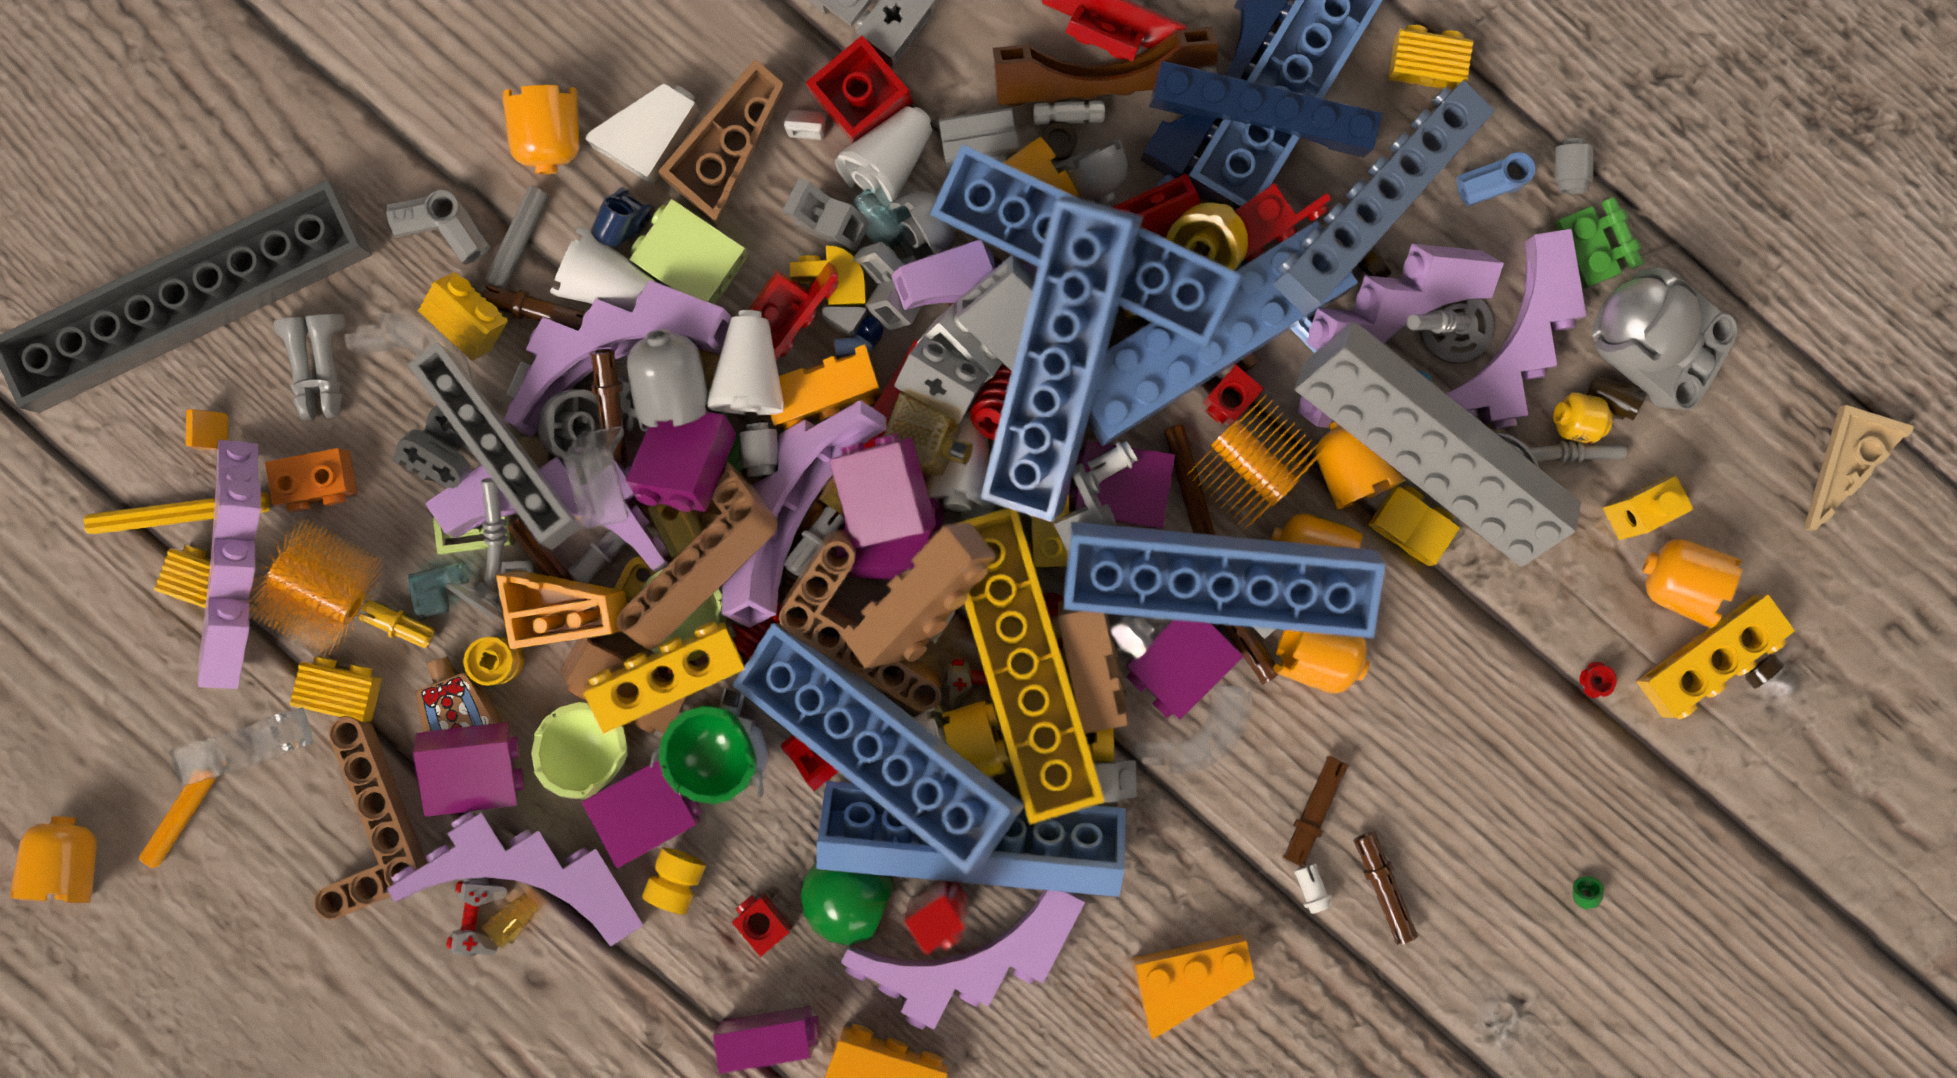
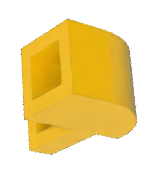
[789,246,867,308]

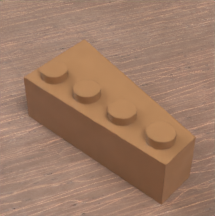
[658,59,784,226]
[840,522,996,668]

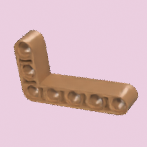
[617,461,778,649]
[779,530,942,712]
[314,717,427,920]

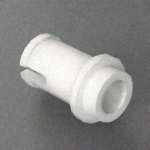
[1087,441,1138,483]
[1293,863,1333,914]

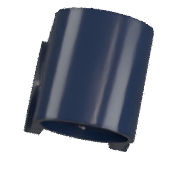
[591,187,655,247]

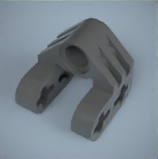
[393,404,472,488]

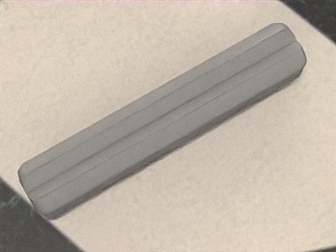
[485,185,548,289]

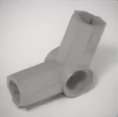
[386,190,491,265]

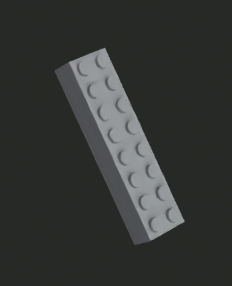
[1294,320,1581,567]

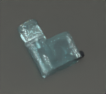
[853,189,906,250]
[408,561,470,621]

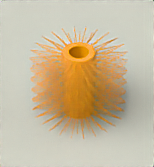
[1187,395,1323,531]
[247,520,383,655]

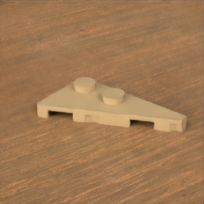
[1804,405,1914,532]

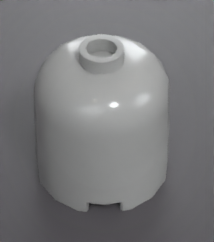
[627,329,709,427]

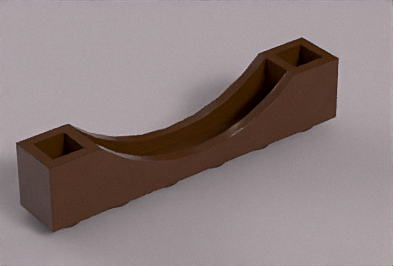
[993,26,1218,106]

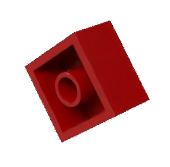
[805,35,913,143]

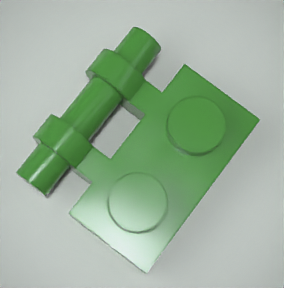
[1555,197,1645,289]

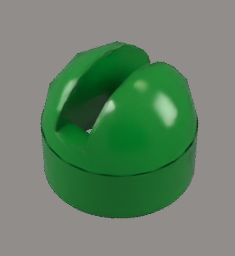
[1572,876,1604,910]

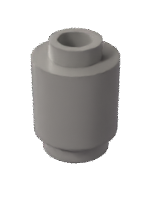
[1555,138,1593,194]
[739,423,778,478]

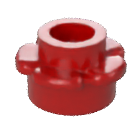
[1579,662,1617,698]

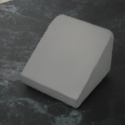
[821,307,869,337]

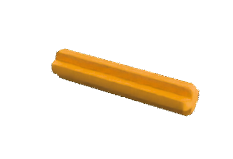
[139,767,216,868]

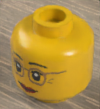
[1553,392,1613,444]

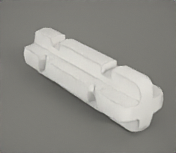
[1033,101,1105,125]

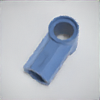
[1456,152,1536,207]

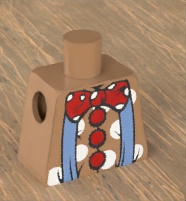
[416,656,503,732]

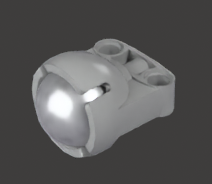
[1592,267,1738,410]

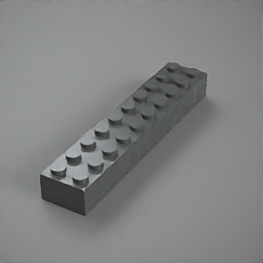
[0,180,373,413]

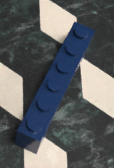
[1141,0,1295,178]
[1149,61,1382,158]

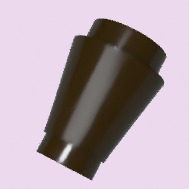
[1587,376,1646,421]

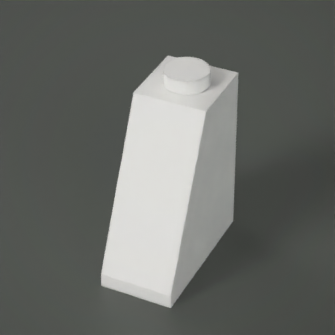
[585,83,700,185]

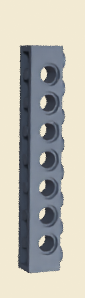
[1273,80,1495,316]

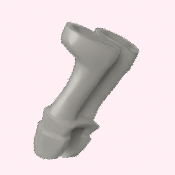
[273,314,346,420]

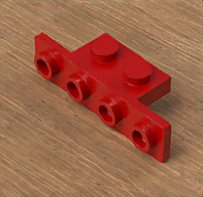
[1042,0,1187,62]
[1233,183,1332,272]
[747,262,839,360]

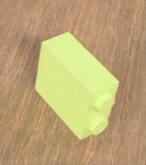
[629,199,749,305]

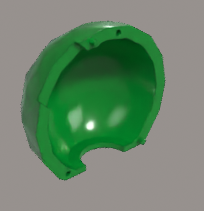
[658,706,757,805]
[800,862,894,946]

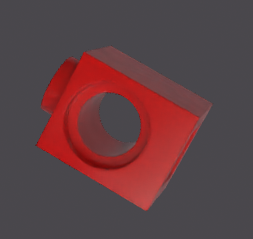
[1203,365,1264,426]
[732,893,793,957]

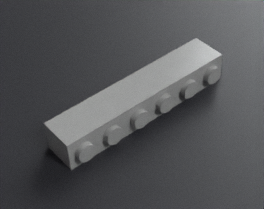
[407,342,582,550]

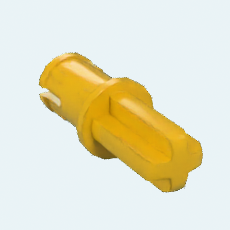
[359,599,435,648]

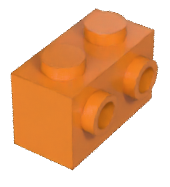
[265,448,358,513]

